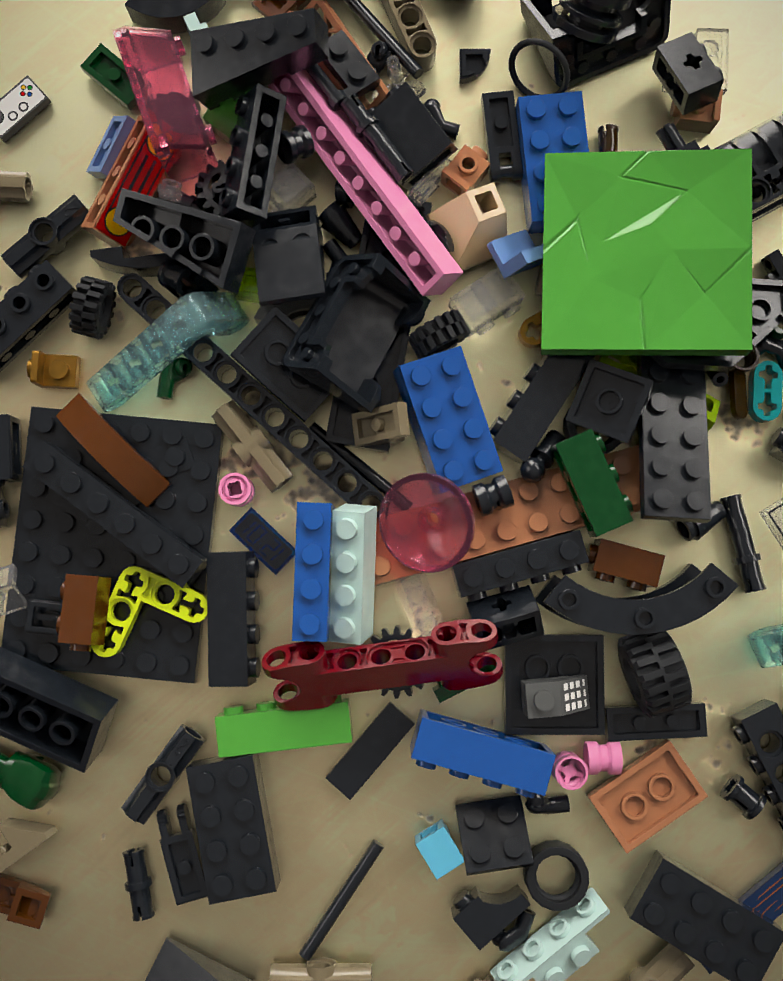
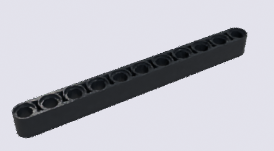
[117,273,386,519]

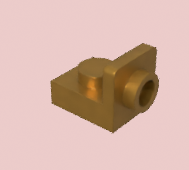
[27,350,81,389]

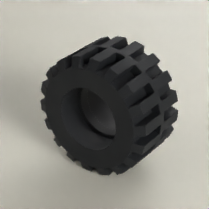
[617,631,692,718]

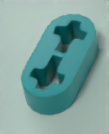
[748,361,783,423]

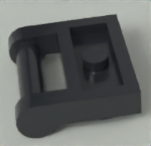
[304,30,380,111]

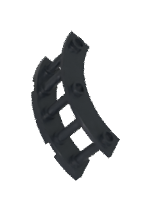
[535,563,739,635]

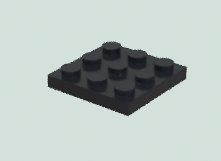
[504,634,605,735]

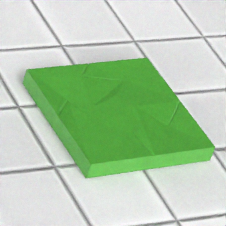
[541,149,752,356]

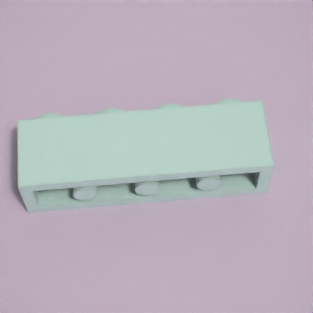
[329,503,377,645]

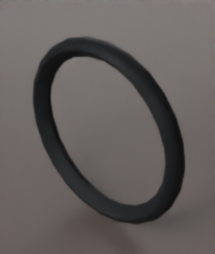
[508,38,570,96]

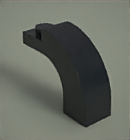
[125,0,226,34]

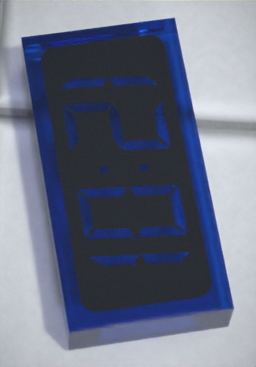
[229,507,295,575]

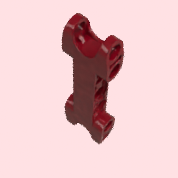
[262,619,503,711]

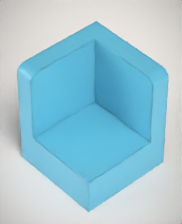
[415,819,464,879]

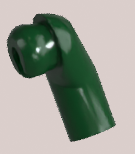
[156,357,193,400]

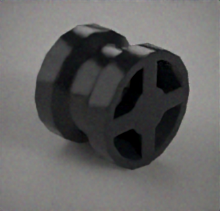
[277,125,314,165]

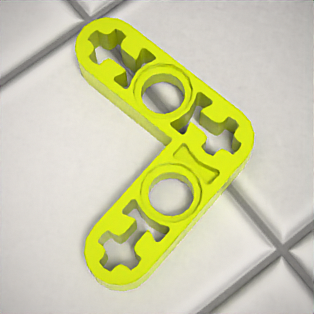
[91,566,208,657]

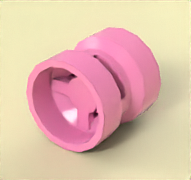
[218,473,255,507]
[583,741,623,775]
[551,750,588,790]

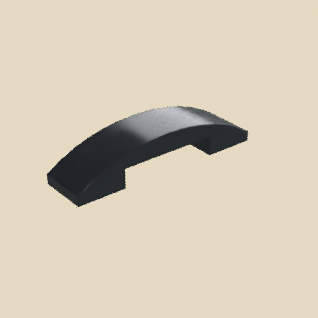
[90,246,188,277]

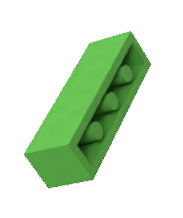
[215,695,353,758]

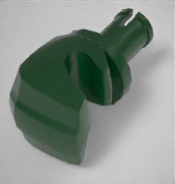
[0,751,62,810]

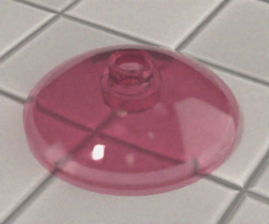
[379,473,475,573]

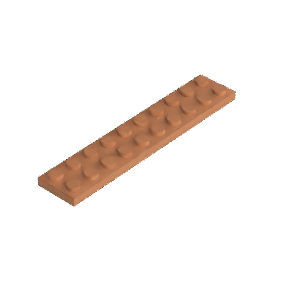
[375,445,640,586]

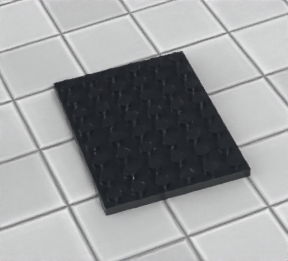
[1,406,224,684]

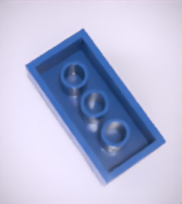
[515,91,589,234]
[393,346,503,494]
[410,709,556,798]

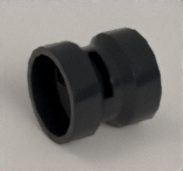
[471,474,514,517]

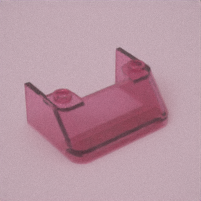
[112,25,218,185]

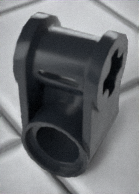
[157,259,220,316]

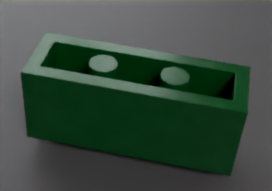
[550,428,634,537]

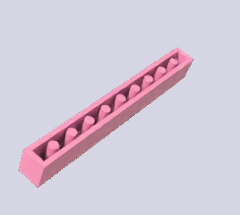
[268,70,464,296]

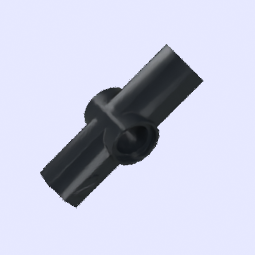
[0,194,89,279]
[121,724,205,825]

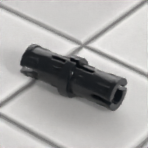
[122,847,155,922]

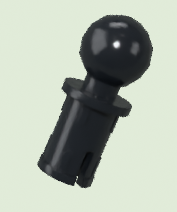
[520,430,566,483]

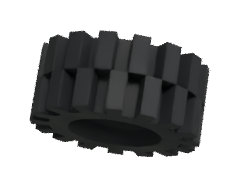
[69,276,116,339]
[407,309,471,359]

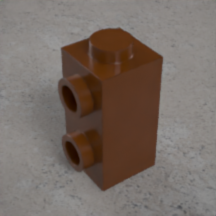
[586,538,665,592]
[56,574,111,652]

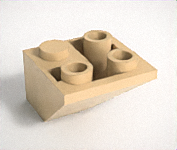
[426,182,507,271]

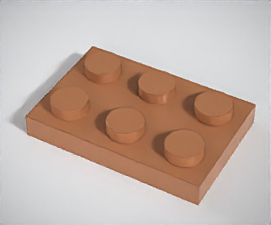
[587,739,708,854]

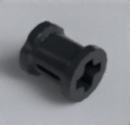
[720,774,767,820]

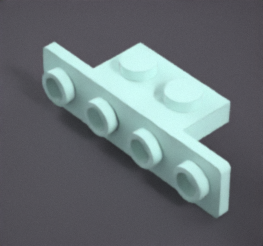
[490,887,610,981]

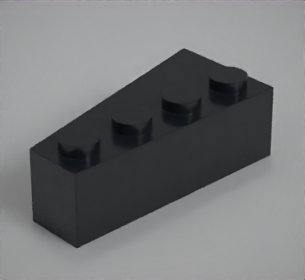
[190,8,329,111]
[113,188,256,295]

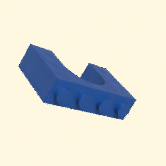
[292,502,336,642]

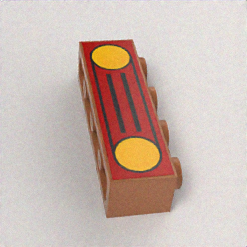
[81,114,183,249]

